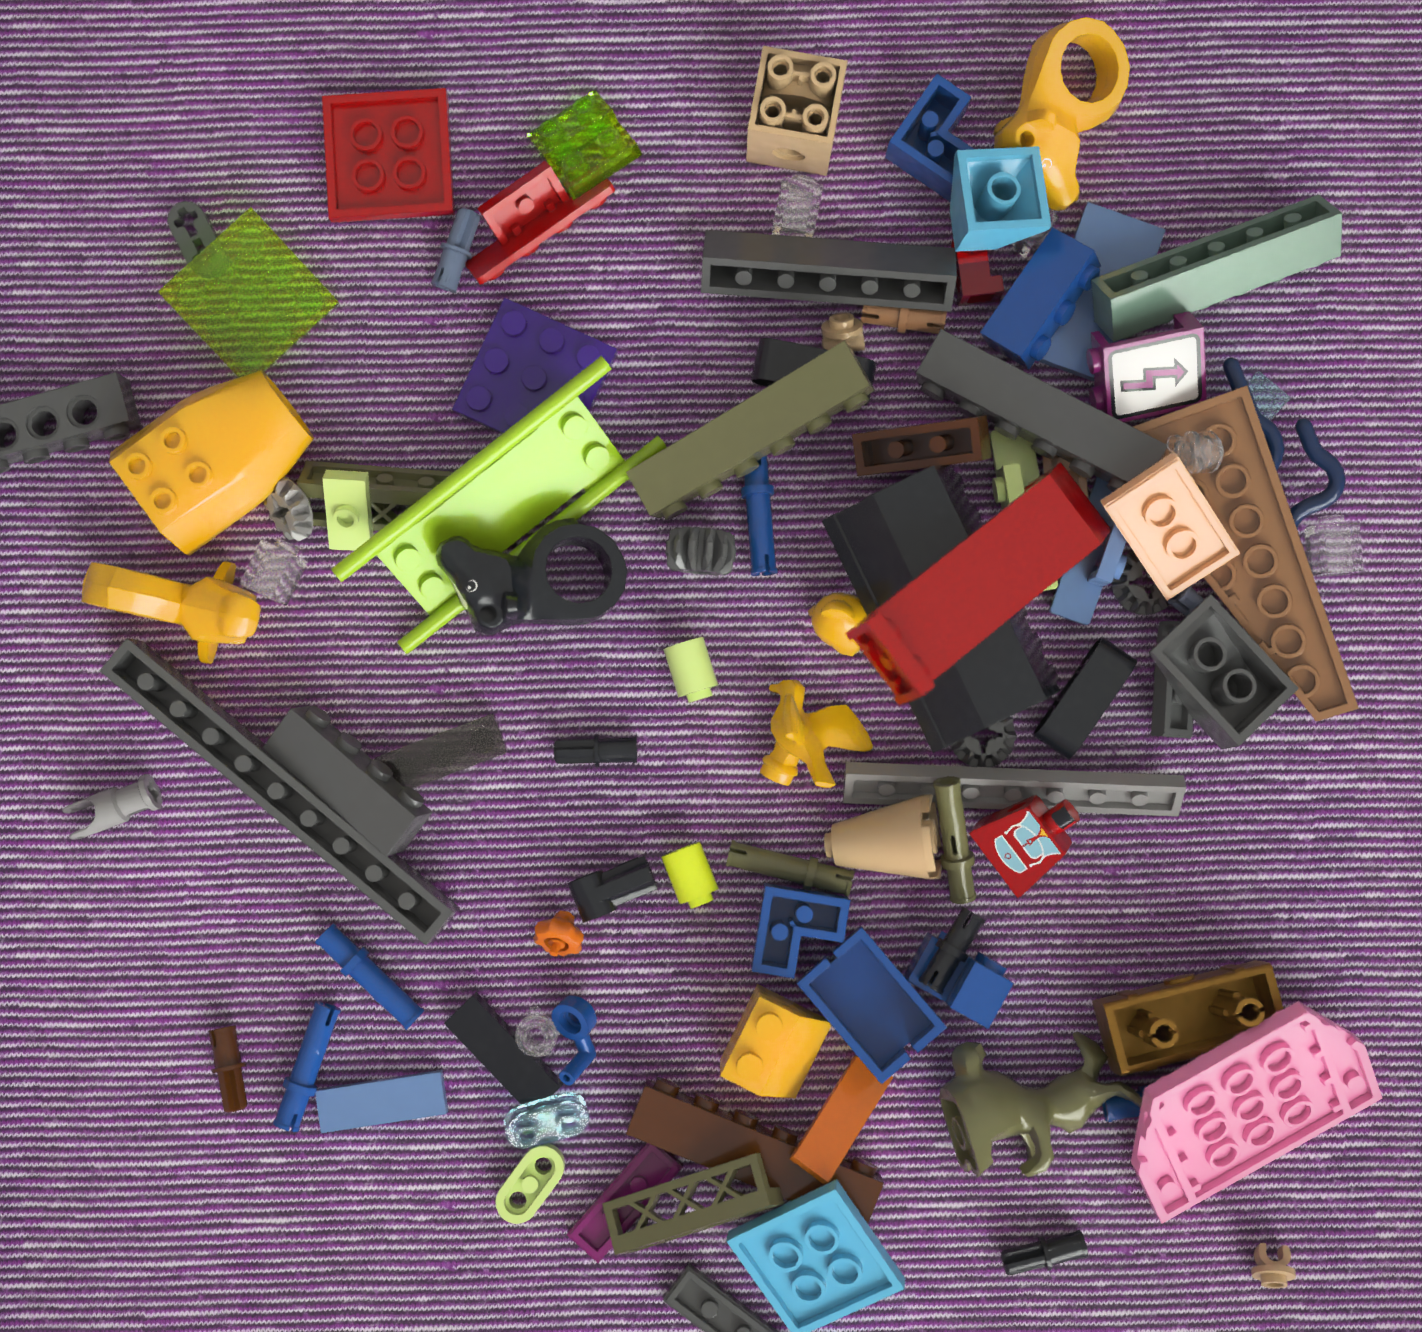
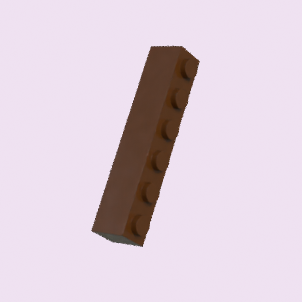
[626,1077,884,1224]

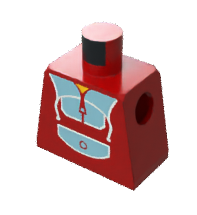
[969,795,1080,898]

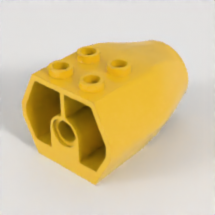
[109,370,314,556]

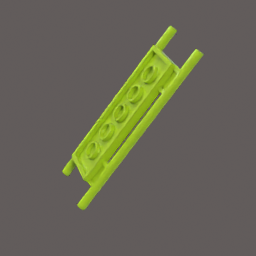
[331,356,667,654]

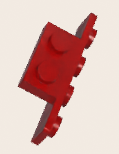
[465,161,615,285]

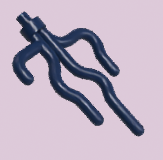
[1223,357,1346,530]

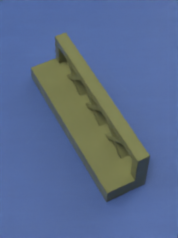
[297,461,453,531]
[602,1153,784,1255]

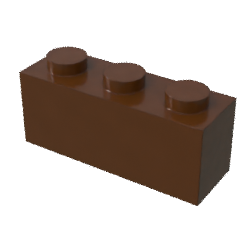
[852,415,992,476]

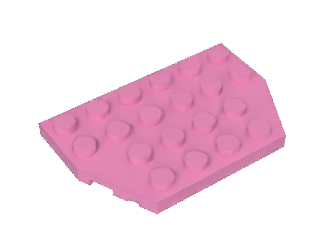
[1131,1001,1382,1223]

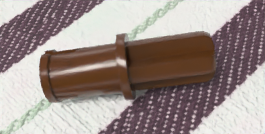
[208,1025,247,1113]

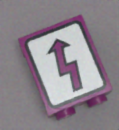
[1086,311,1207,422]

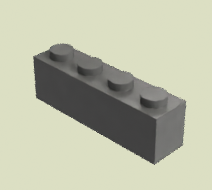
[263,706,433,857]

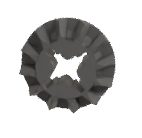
[1112,551,1169,615]
[950,717,1017,767]

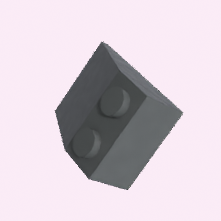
[1148,594,1299,749]

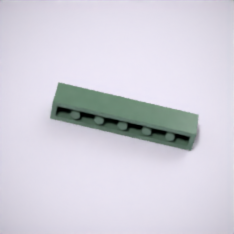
[1091,195,1342,342]

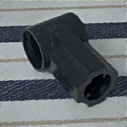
[567,855,658,923]

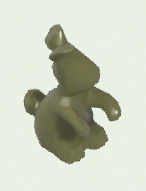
[939,1032,1142,1178]

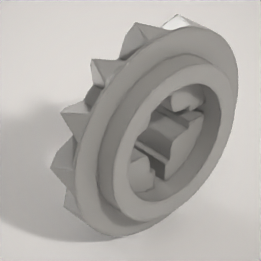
[263,477,313,542]

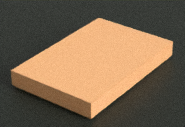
[1100,451,1240,601]

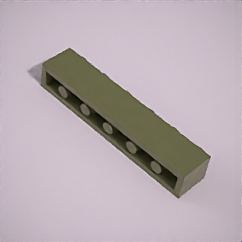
[626,340,875,520]

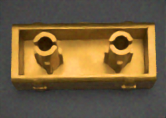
[1092,960,1284,1076]

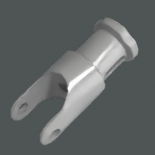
[62,774,162,840]

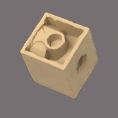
[746,46,848,176]

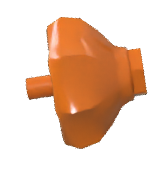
[533,910,584,957]

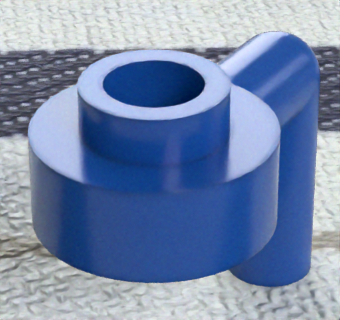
[552,995,597,1085]

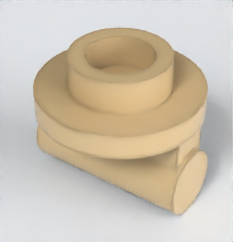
[821,312,865,352]

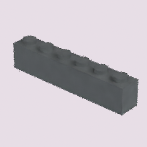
[701,230,957,312]
[916,329,1168,492]

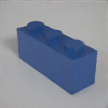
[980,227,1101,370]

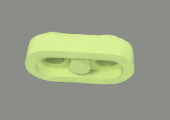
[496,1143,565,1224]

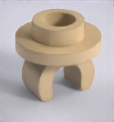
[1251,1243,1296,1288]

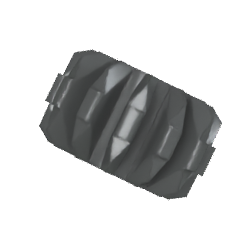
[665,526,736,576]

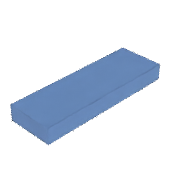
[315,1070,448,1133]

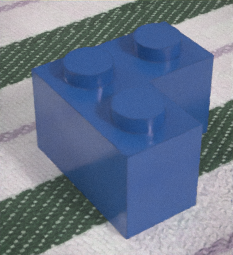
[885,74,974,202]
[751,883,850,978]
[904,931,1014,1029]

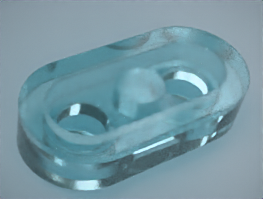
[504,1092,589,1149]

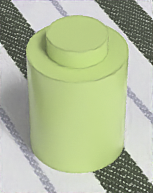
[663,637,718,703]

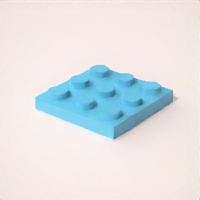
[726,1179,905,1332]

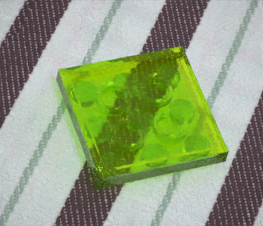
[158,207,340,377]

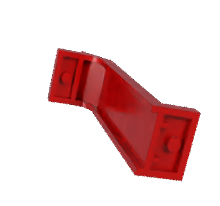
[845,462,1111,706]

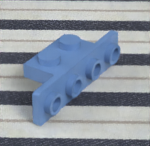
[1049,476,1127,625]

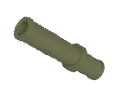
[933,776,976,904]
[726,840,855,897]

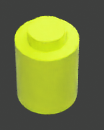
[661,841,719,909]

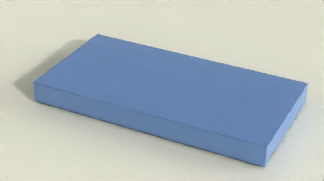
[1036,202,1166,382]

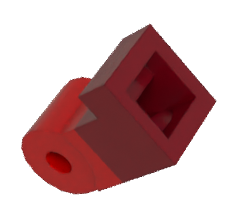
[951,239,1004,306]

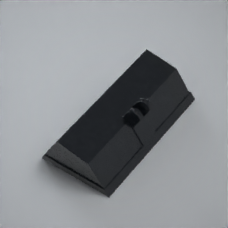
[822,465,1060,753]

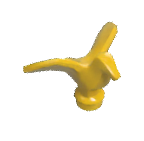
[760,679,873,788]

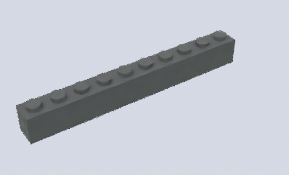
[99,638,460,945]

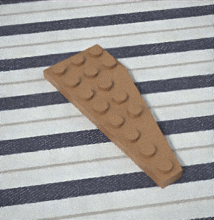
[1133,386,1359,722]

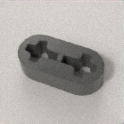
[167,201,228,279]

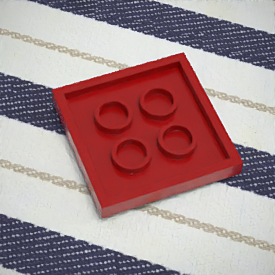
[322,88,455,223]

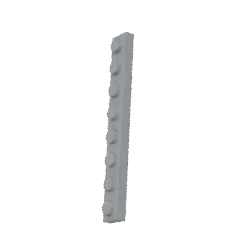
[843,762,1186,817]

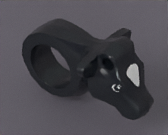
[436,518,627,635]

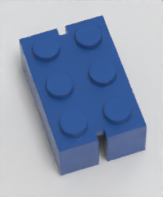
[796,926,947,1084]

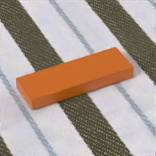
[789,1054,893,1185]

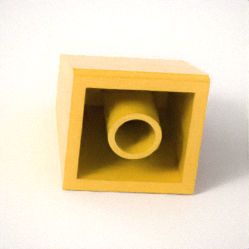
[720,984,831,1099]

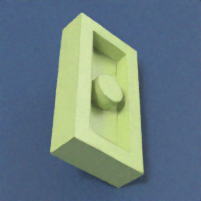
[322,470,373,551]

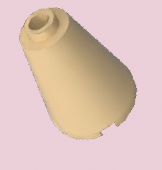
[824,794,942,880]

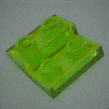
[527,90,642,200]

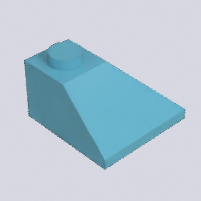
[950,146,1051,252]

